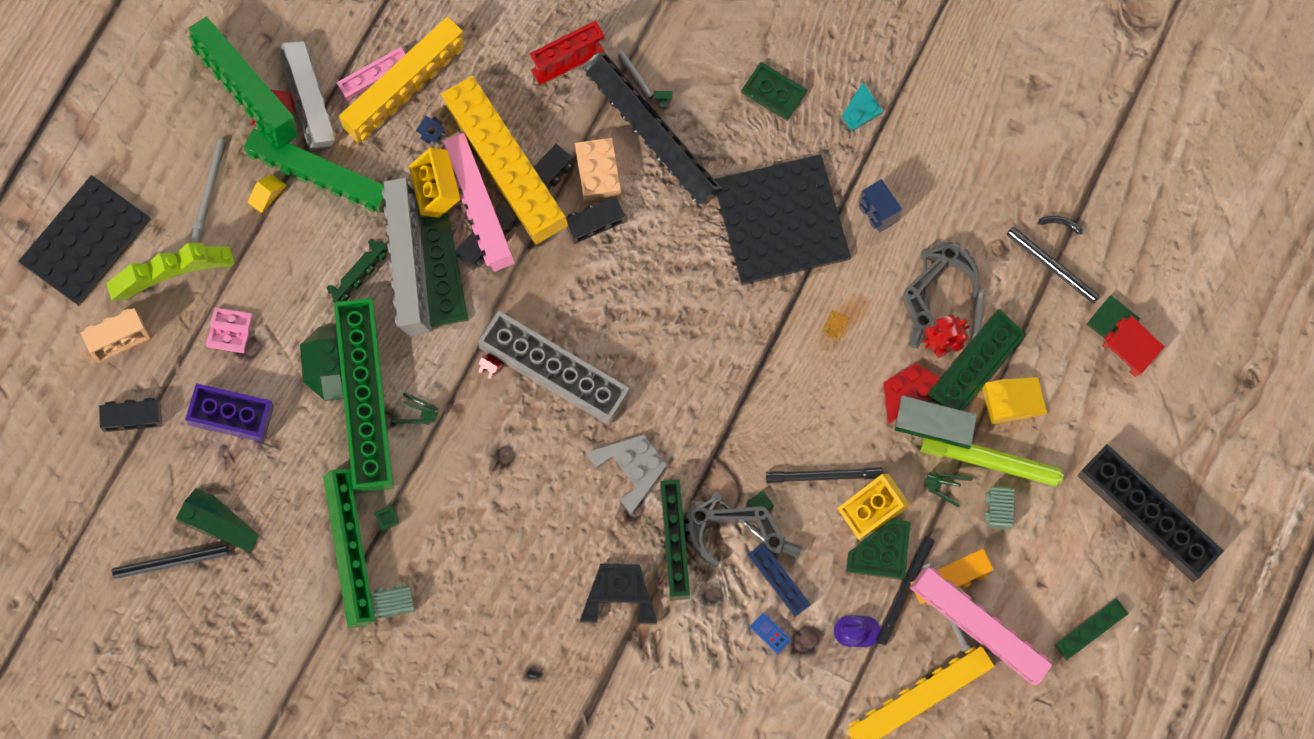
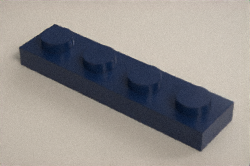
[747,543,811,617]

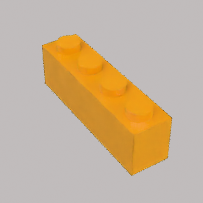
[910,549,993,605]

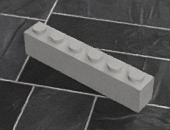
[278,41,336,151]

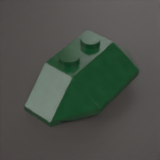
[300,325,344,401]

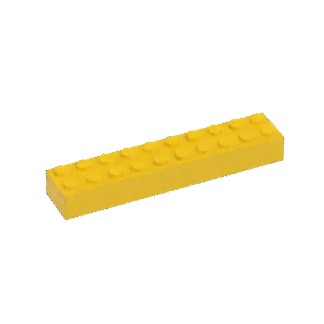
[441,75,568,245]

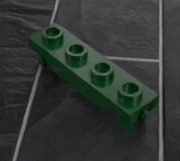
[326,238,388,302]

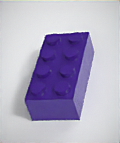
[185,383,274,443]

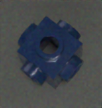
[416,115,445,144]

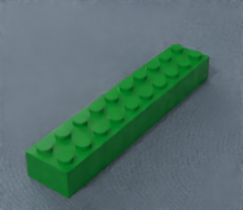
[334,298,394,494]

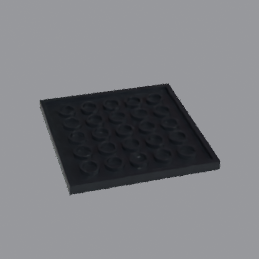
[714,154,851,286]

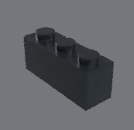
[566,197,626,244]
[99,398,162,432]

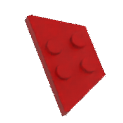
[883,363,940,425]

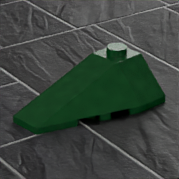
[176,488,259,553]

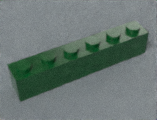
[660,479,690,601]

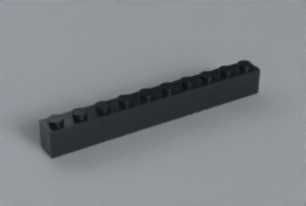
[583,52,722,205]

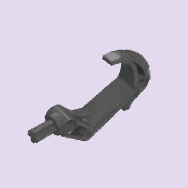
[902,241,979,349]
[684,493,803,567]

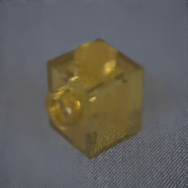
[822,310,849,341]

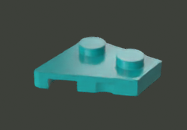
[842,83,883,132]

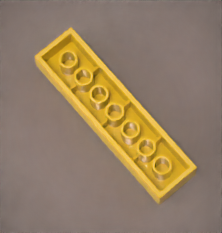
[339,17,465,144]

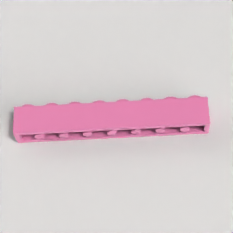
[443,133,515,272]
[910,568,1052,685]

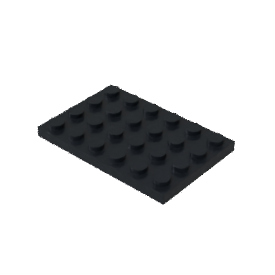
[18,175,151,306]

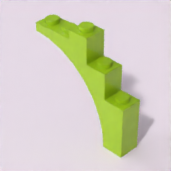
[106,243,235,301]

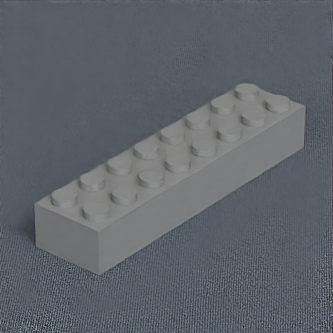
[382,177,431,336]
[478,311,630,426]

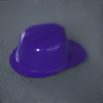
[834,615,881,647]

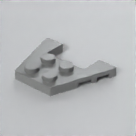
[586,435,667,515]

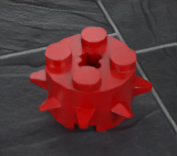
[922,315,970,358]

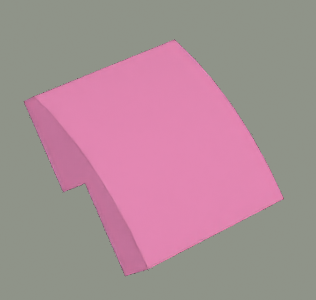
[206,308,253,353]

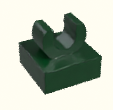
[654,91,673,108]

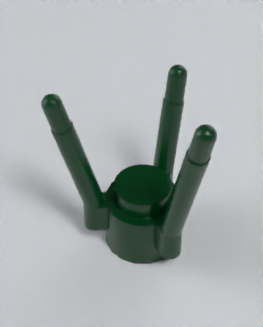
[391,393,439,425]
[924,472,973,507]

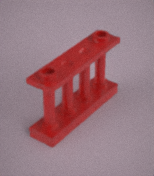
[529,20,605,86]

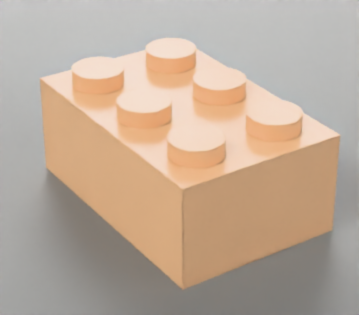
[575,138,621,203]
[81,308,151,363]

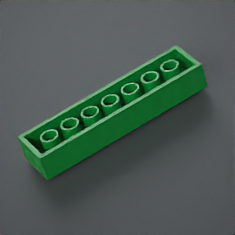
[188,16,297,148]

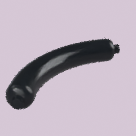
[1037,216,1083,235]

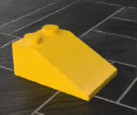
[982,377,1047,425]
[837,474,911,540]

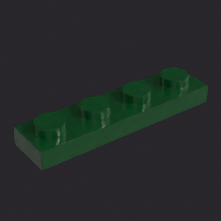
[1054,598,1129,661]

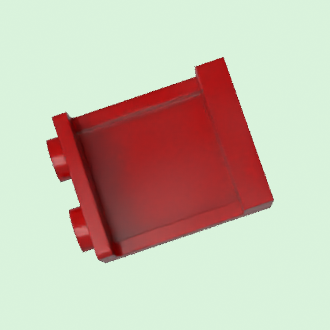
[1102,316,1165,377]

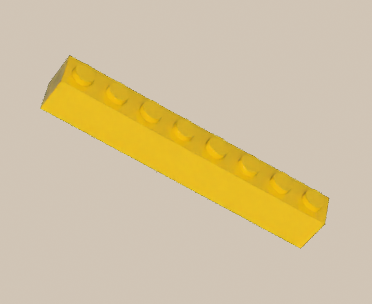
[847,646,994,739]

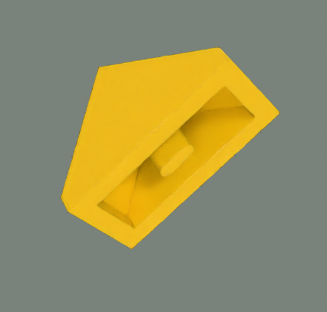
[248,174,286,214]

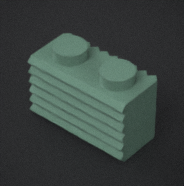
[984,486,1015,530]
[371,584,415,619]

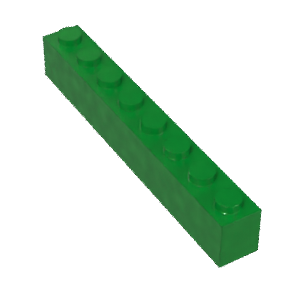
[243,128,386,213]
[323,469,375,628]

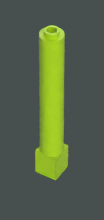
[920,438,1064,487]

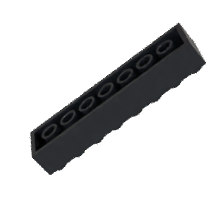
[1077,444,1224,583]

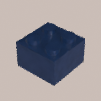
[859,179,902,233]

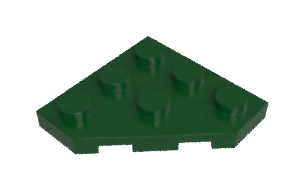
[846,519,911,580]

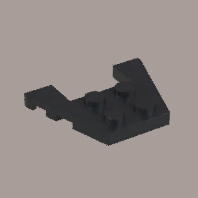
[580,564,657,625]

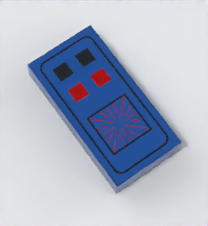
[749,612,791,655]

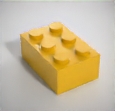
[409,147,460,218]

